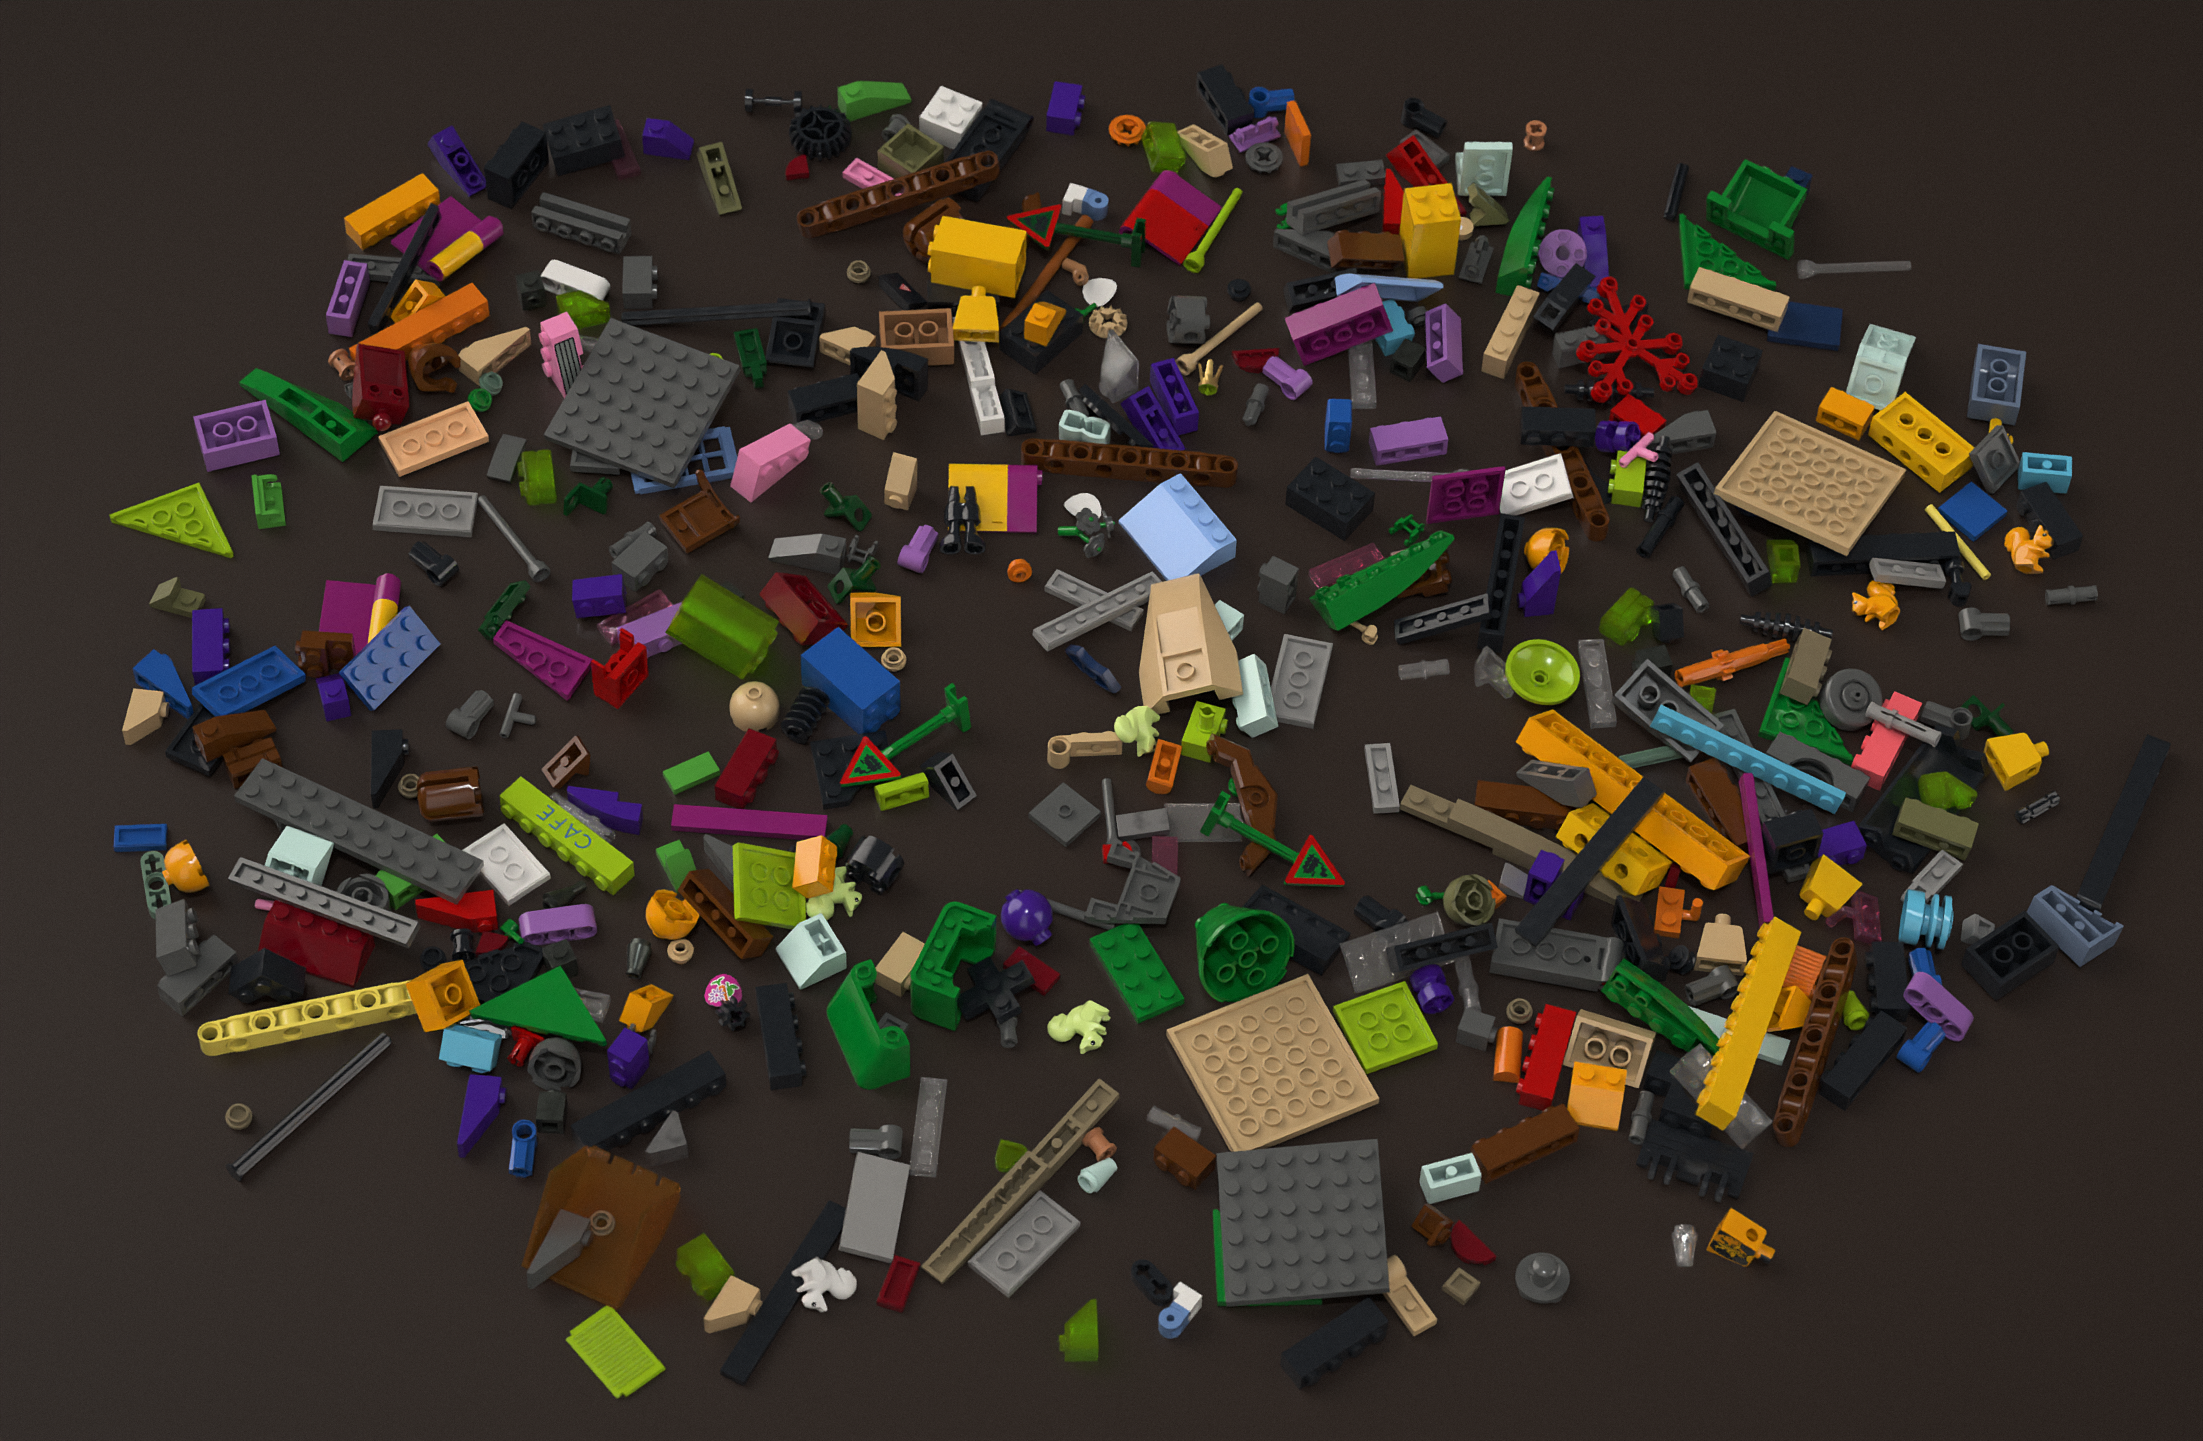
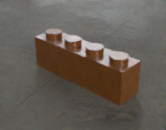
[1686,757,1762,854]
[1474,780,1578,831]
[677,869,773,959]
[1470,1104,1580,1184]

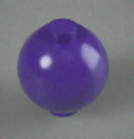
[1001,889,1053,946]

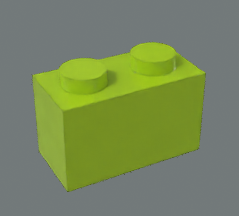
[1608,450,1646,507]

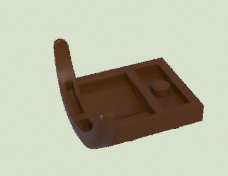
[659,469,740,554]

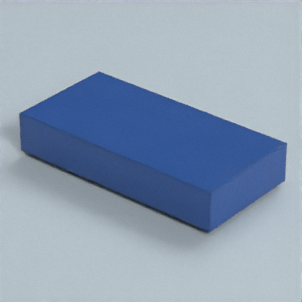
[114,824,168,852]

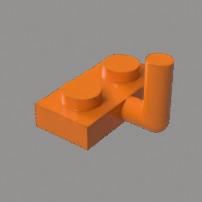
[1654,886,1703,939]

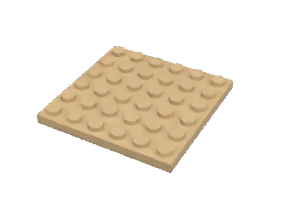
[1714,411,1906,556]
[1166,974,1379,1152]

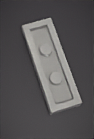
[1869,558,1946,589]
[1364,743,1400,814]

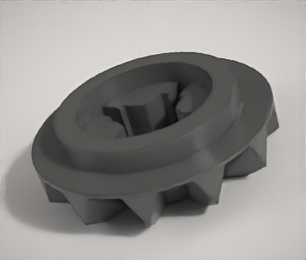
[1246,142,1283,174]

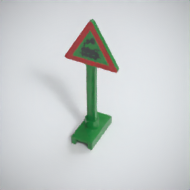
[840,683,971,787]
[1200,791,1345,887]

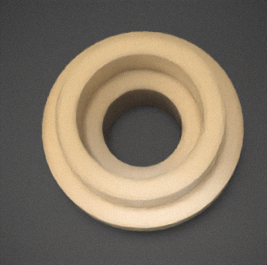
[881,647,906,672]
[667,939,694,964]

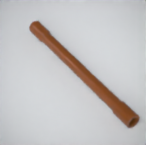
[999,215,1093,331]

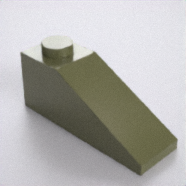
[697,142,742,216]

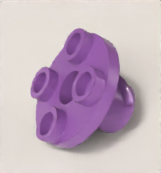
[1538,229,1587,277]

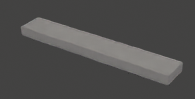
[1032,571,1162,651]

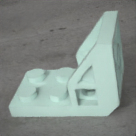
[1455,142,1513,196]
[1846,324,1916,410]

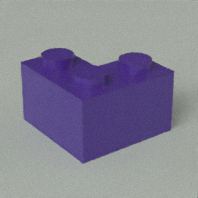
[1524,849,1585,921]

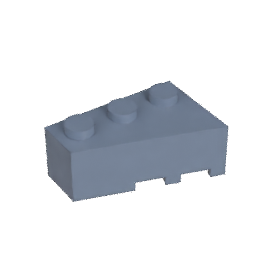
[2027,885,2124,967]

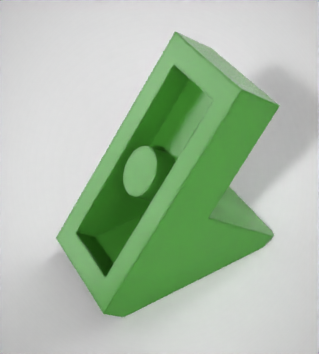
[656,840,696,894]

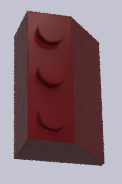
[759,572,849,645]

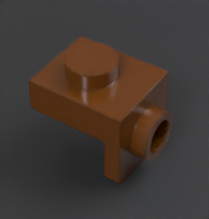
[1412,1203,1454,1247]

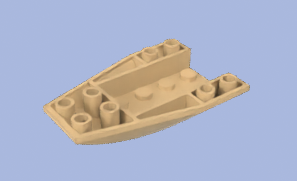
[1139,573,1243,714]

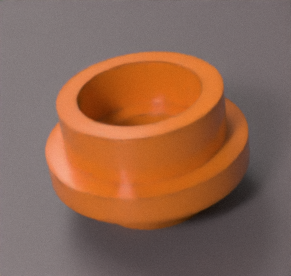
[1007,559,1032,582]

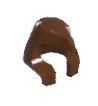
[408,343,461,393]

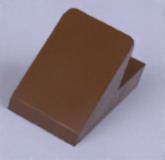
[541,735,591,789]

